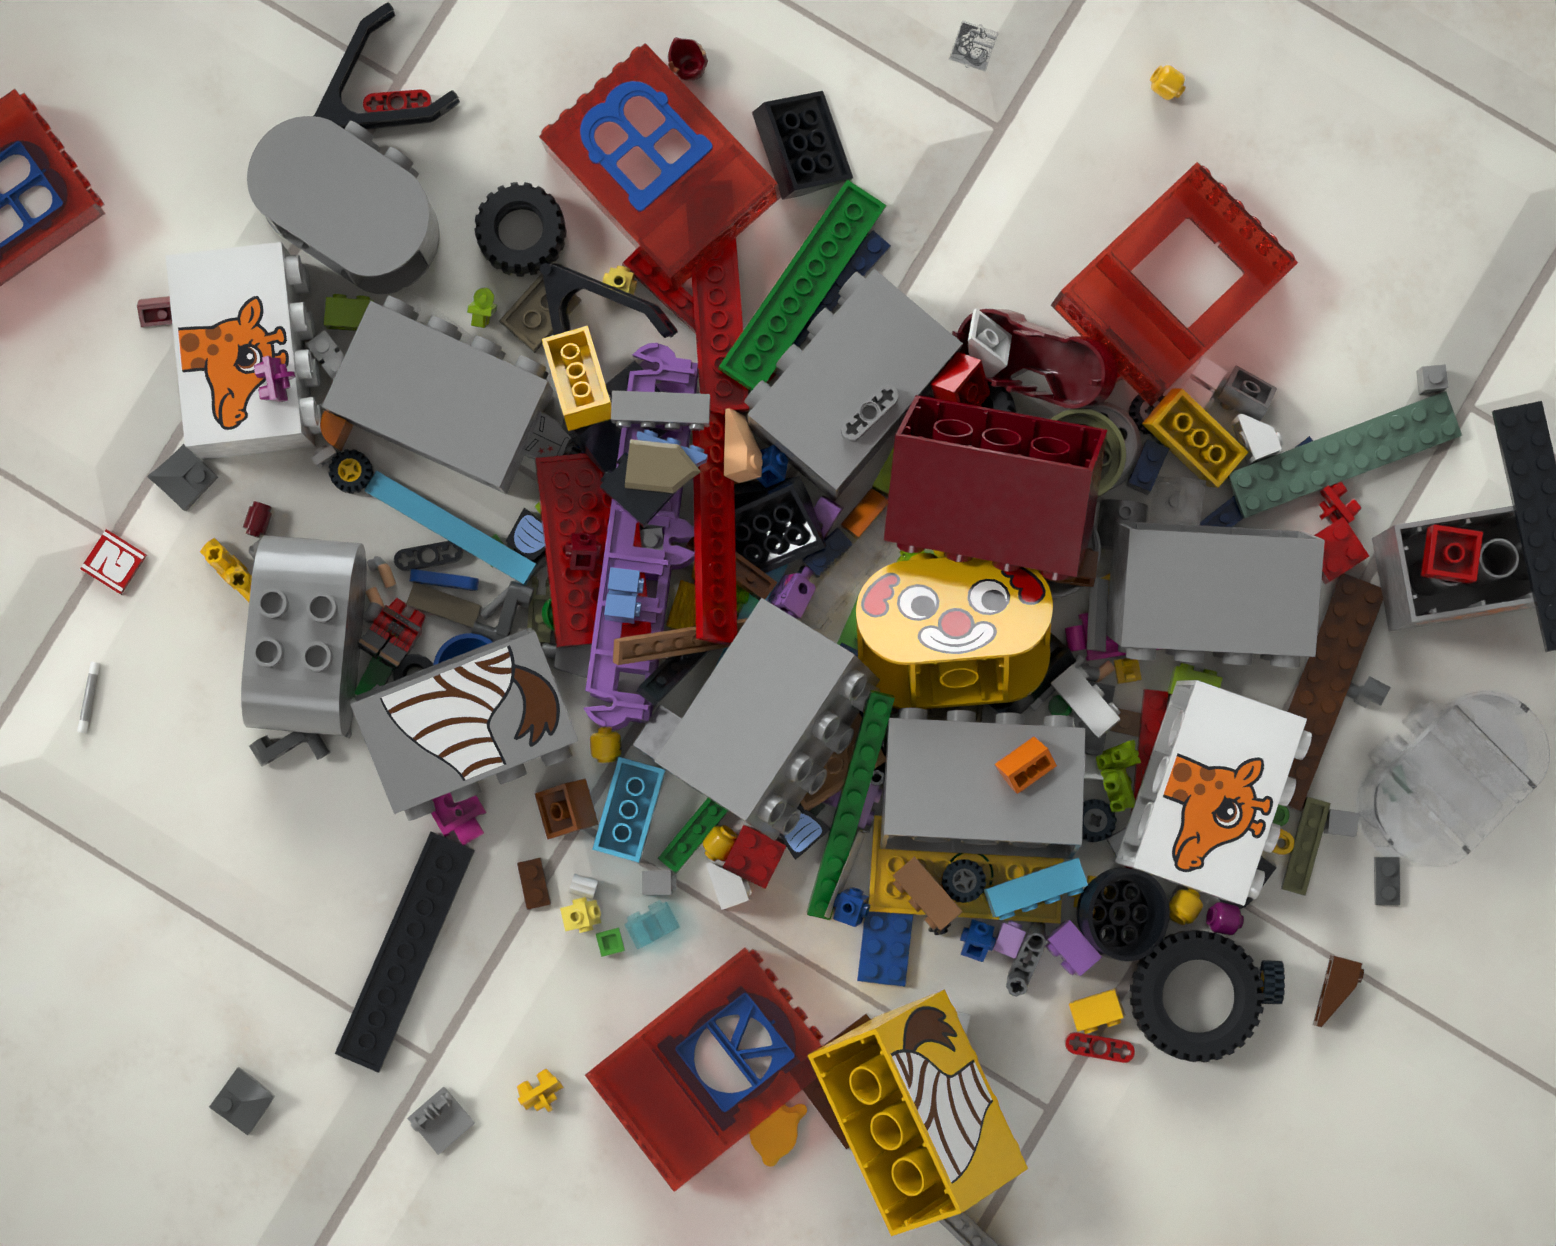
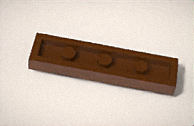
[685,537,778,601]

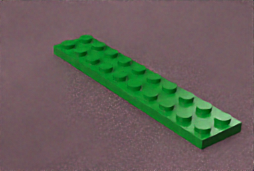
[718,180,886,391]

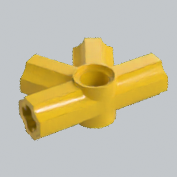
[199,538,252,602]

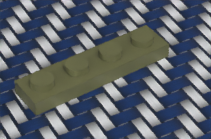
[1281,797,1331,896]

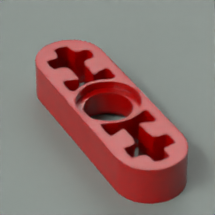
[363,89,432,113]
[1065,1032,1135,1063]

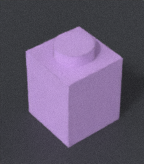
[993,920,1026,959]

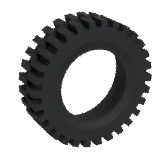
[1129,930,1265,1062]

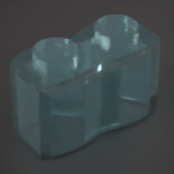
[624,900,680,950]

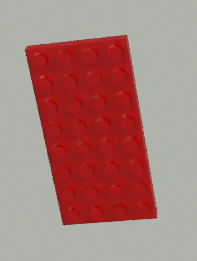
[535,453,651,648]

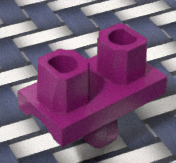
[254,356,296,402]

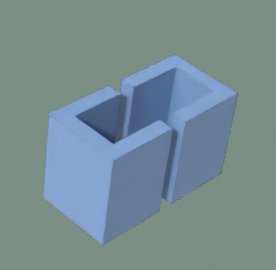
[604,567,644,624]

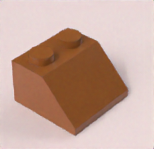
[535,778,599,840]

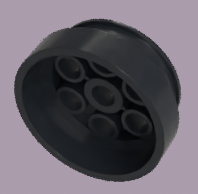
[1076,868,1170,961]

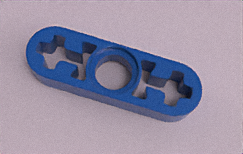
[409,569,479,591]

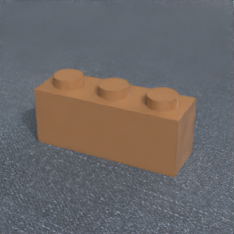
[893,856,962,931]

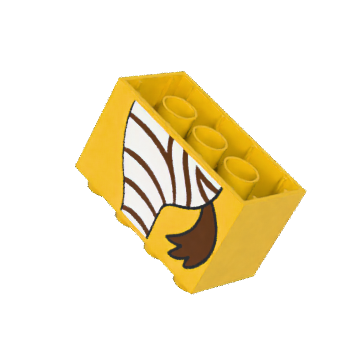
[808,989,1028,1236]

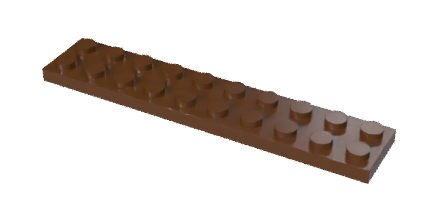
[1287,573,1383,811]

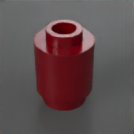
[242,501,272,538]

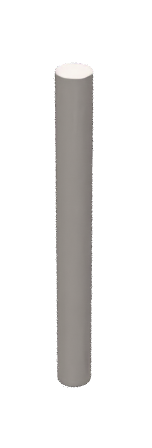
[479,553,547,620]

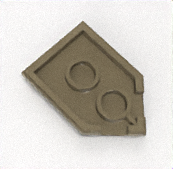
[625,439,701,493]

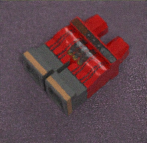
[358,598,426,670]

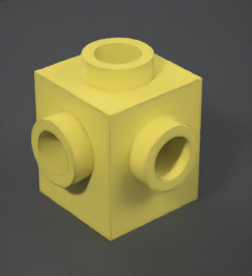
[602,266,637,295]
[560,897,601,933]

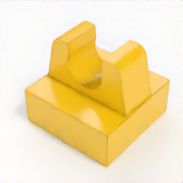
[1113,658,1142,684]

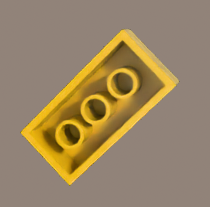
[542,326,611,431]
[1142,388,1248,488]

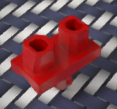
[1319,481,1362,523]

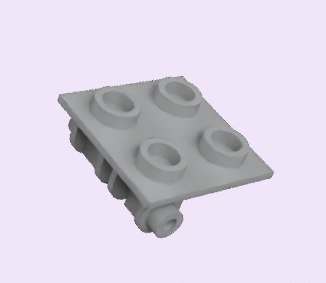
[407,1087,475,1155]

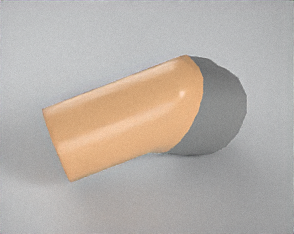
[367,556,396,588]
[363,587,384,623]
[1080,660,1115,682]

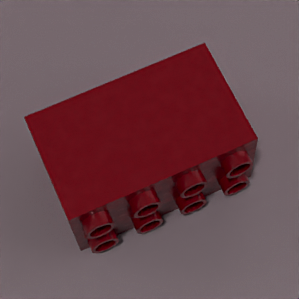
[884,395,1108,581]

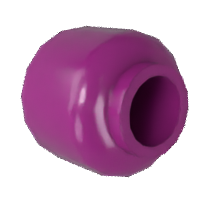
[1206,902,1244,936]

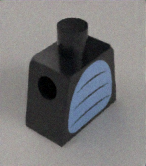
[506,508,545,562]
[779,804,830,860]

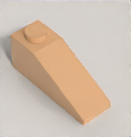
[724,408,762,483]

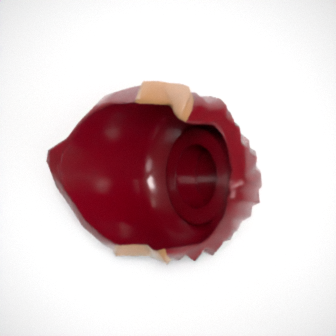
[668,37,708,81]

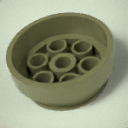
[1051,408,1126,497]

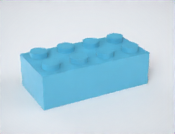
[592,757,666,863]
[984,858,1088,920]

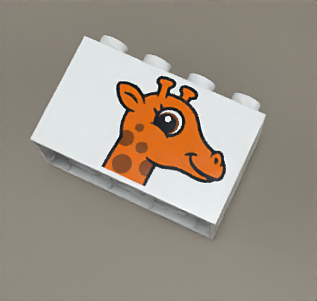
[165,242,324,460]
[1115,680,1312,906]

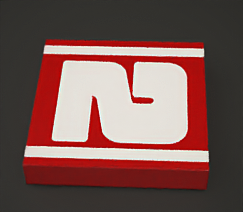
[80,529,147,595]

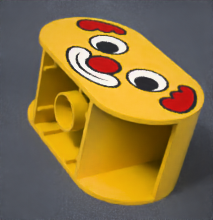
[856,553,1053,709]

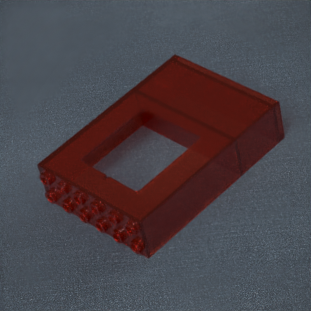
[1051,162,1298,406]

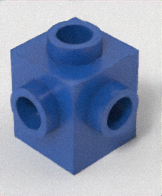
[757,445,789,488]
[833,887,870,927]
[960,919,996,962]

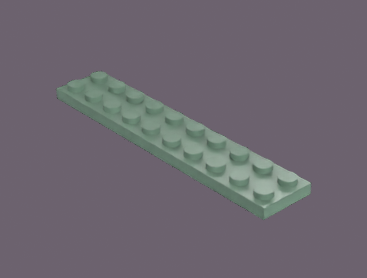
[1227,391,1462,518]

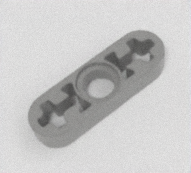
[841,384,898,441]

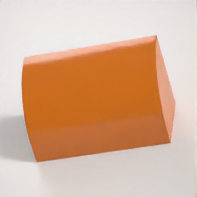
[320,410,353,451]
[840,489,888,540]
[995,737,1057,794]

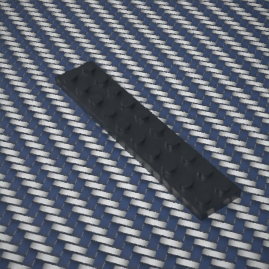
[1492,401,1556,652]
[335,831,475,1073]

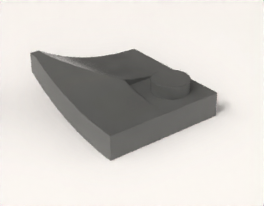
[147,444,218,511]
[209,1067,275,1135]

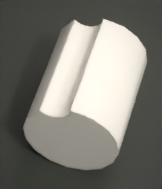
[569,874,599,900]

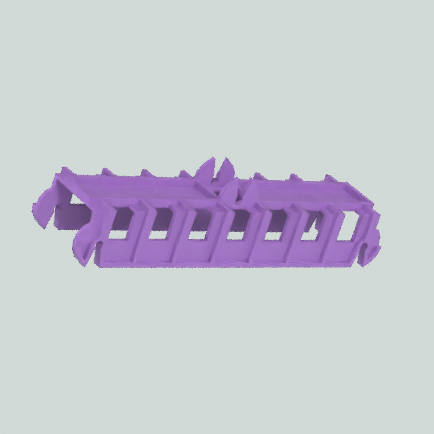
[583,343,699,730]

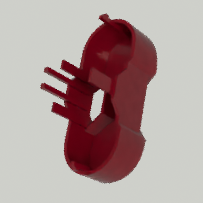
[952,309,1117,409]

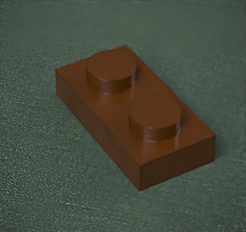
[517,858,551,910]

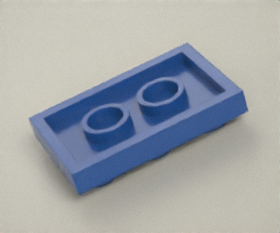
[857,911,913,987]

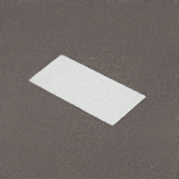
[824,831,865,919]

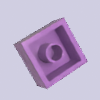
[1045,920,1102,976]

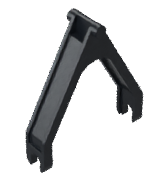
[313,2,460,129]
[540,263,678,338]

